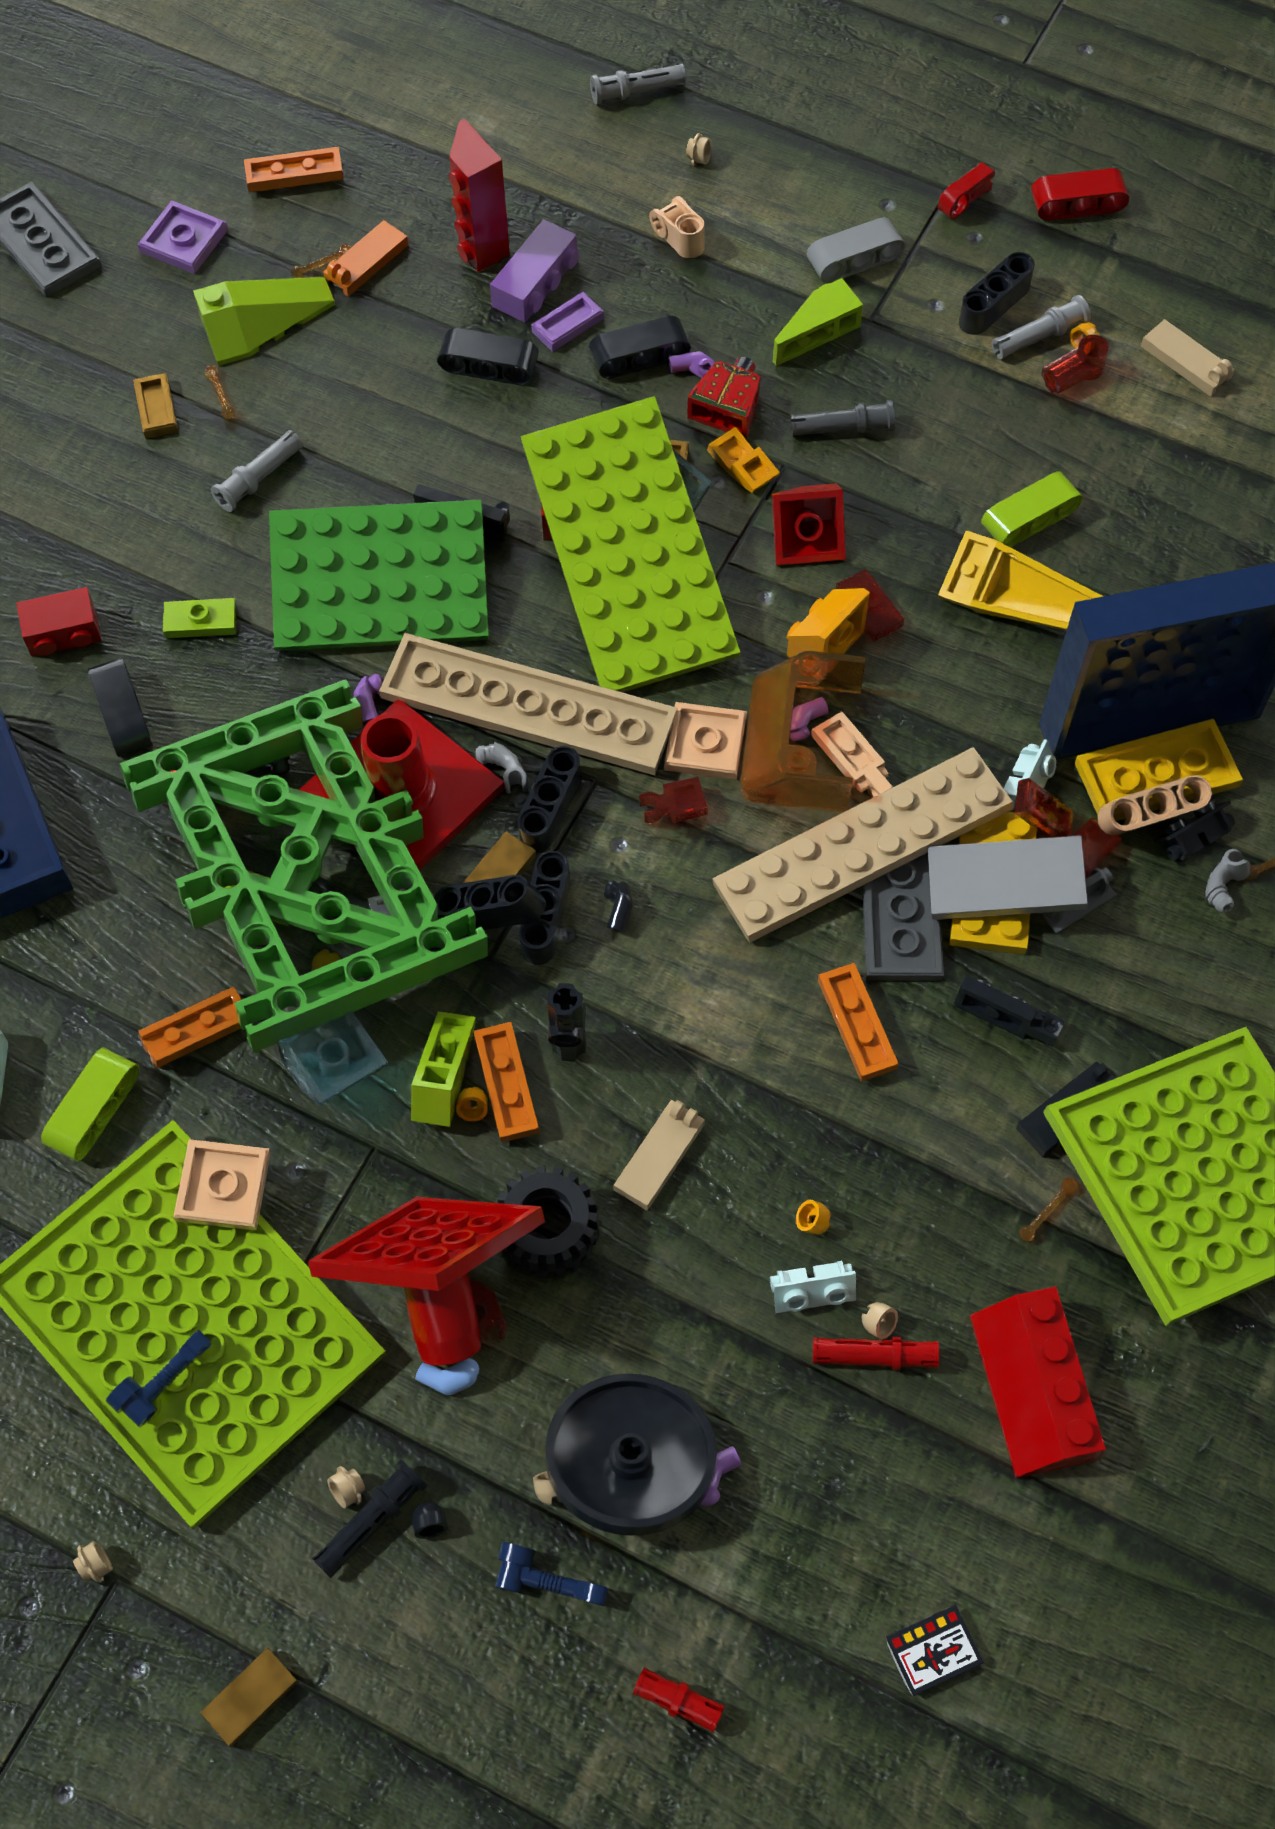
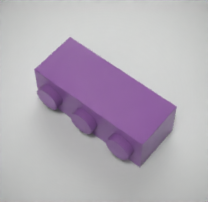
[490,219,579,323]

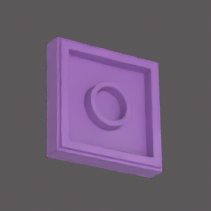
[137,200,228,274]

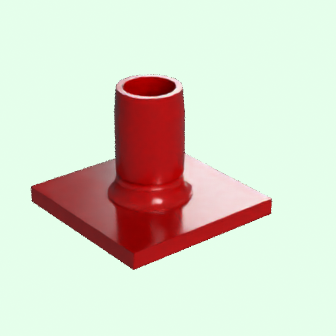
[299,700,505,871]
[308,1197,545,1365]

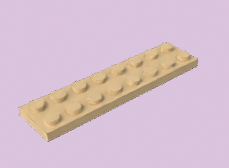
[379,633,677,775]
[713,747,1013,943]

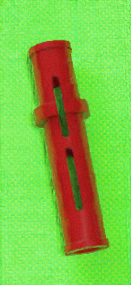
[813,1336,939,1371]

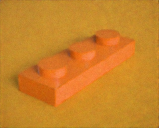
[244,147,344,192]
[818,963,899,1082]
[473,1022,539,1143]

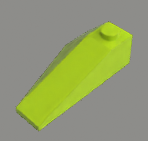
[193,277,335,366]

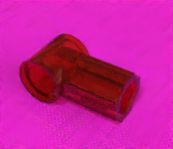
[1041,335,1109,394]

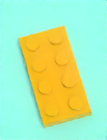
[1075,719,1243,821]
[949,811,1038,955]

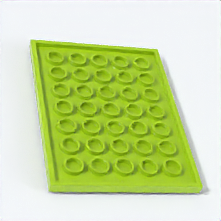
[0,1120,387,1530]

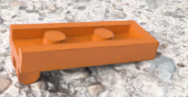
[323,220,409,297]
[138,986,249,1068]

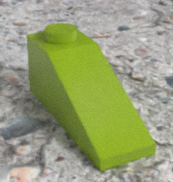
[773,278,863,366]
[411,1011,476,1127]

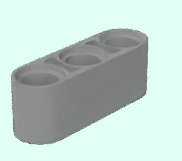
[806,217,906,283]

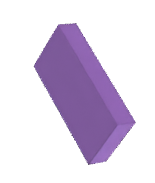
[532,292,604,352]

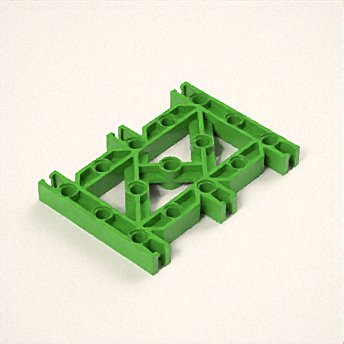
[120,679,488,1053]

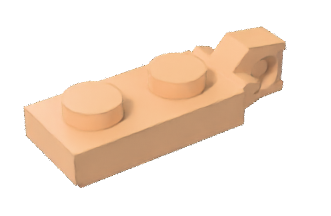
[811,712,893,798]

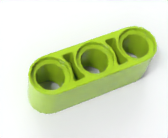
[981,471,1083,547]
[41,1047,140,1162]

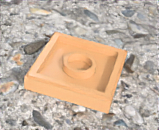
[664,702,747,780]
[173,1139,271,1230]

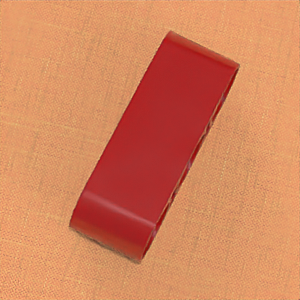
[1031,168,1130,221]

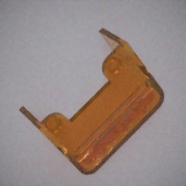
[740,651,866,813]

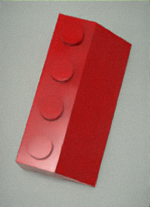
[449,118,510,272]
[970,1286,1106,1479]

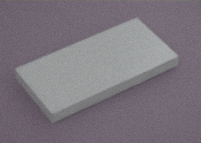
[928,836,1087,920]

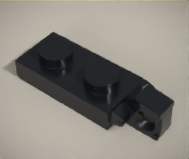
[954,975,1065,1047]

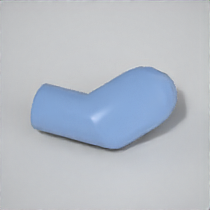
[415,1358,479,1395]

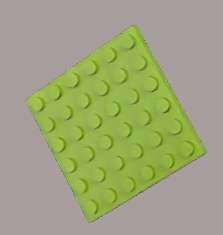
[1043,1027,1275,1326]

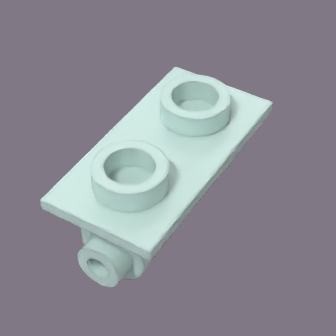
[1004,739,1056,814]
[770,1261,856,1313]

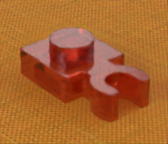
[639,777,708,824]

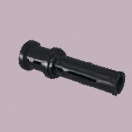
[312,1459,427,1578]

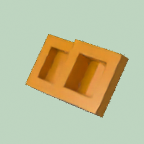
[707,427,780,493]

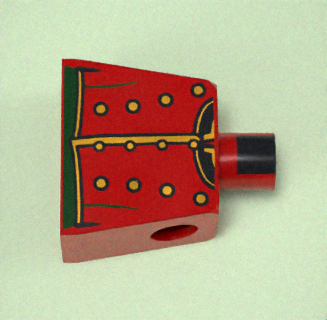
[687,357,761,439]

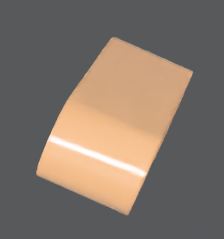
[1097,775,1212,835]

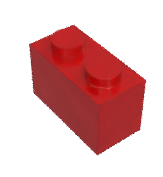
[16,587,102,657]

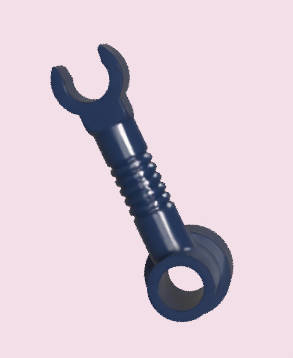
[106,1329,211,1428]
[495,1542,608,1606]

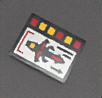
[885,1604,984,1696]

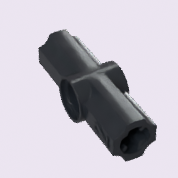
[547,983,586,1061]

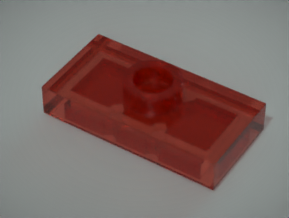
[835,569,904,642]
[1014,778,1074,838]
[1073,817,1122,879]

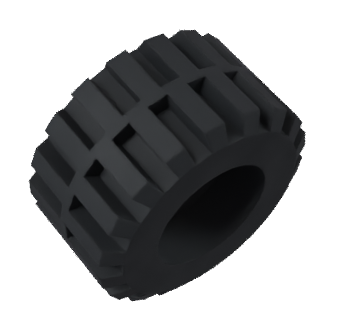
[498,1166,598,1279]

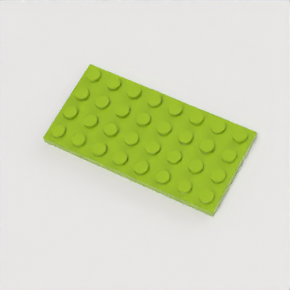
[520,396,740,692]

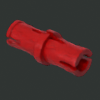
[633,1667,725,1733]

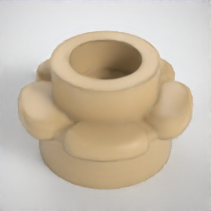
[686,133,712,166]
[327,1466,365,1508]
[73,1541,113,1583]

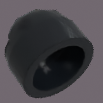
[412,1502,448,1539]

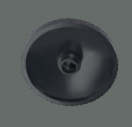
[545,1374,717,1536]

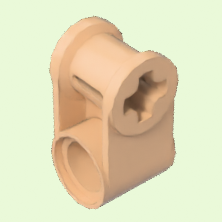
[649,196,705,258]

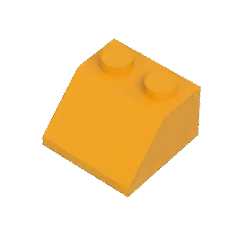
[786,588,870,679]

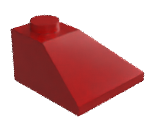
[772,483,846,565]

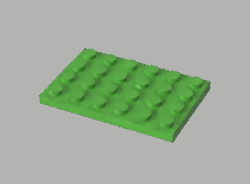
[269,500,489,651]

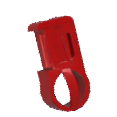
[938,162,995,219]

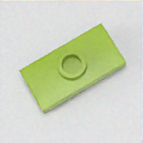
[163,598,237,638]

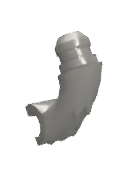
[476,741,528,793]
[1205,849,1251,913]

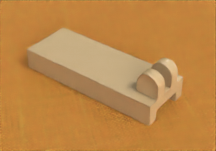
[1141,319,1235,397]
[613,1100,705,1211]

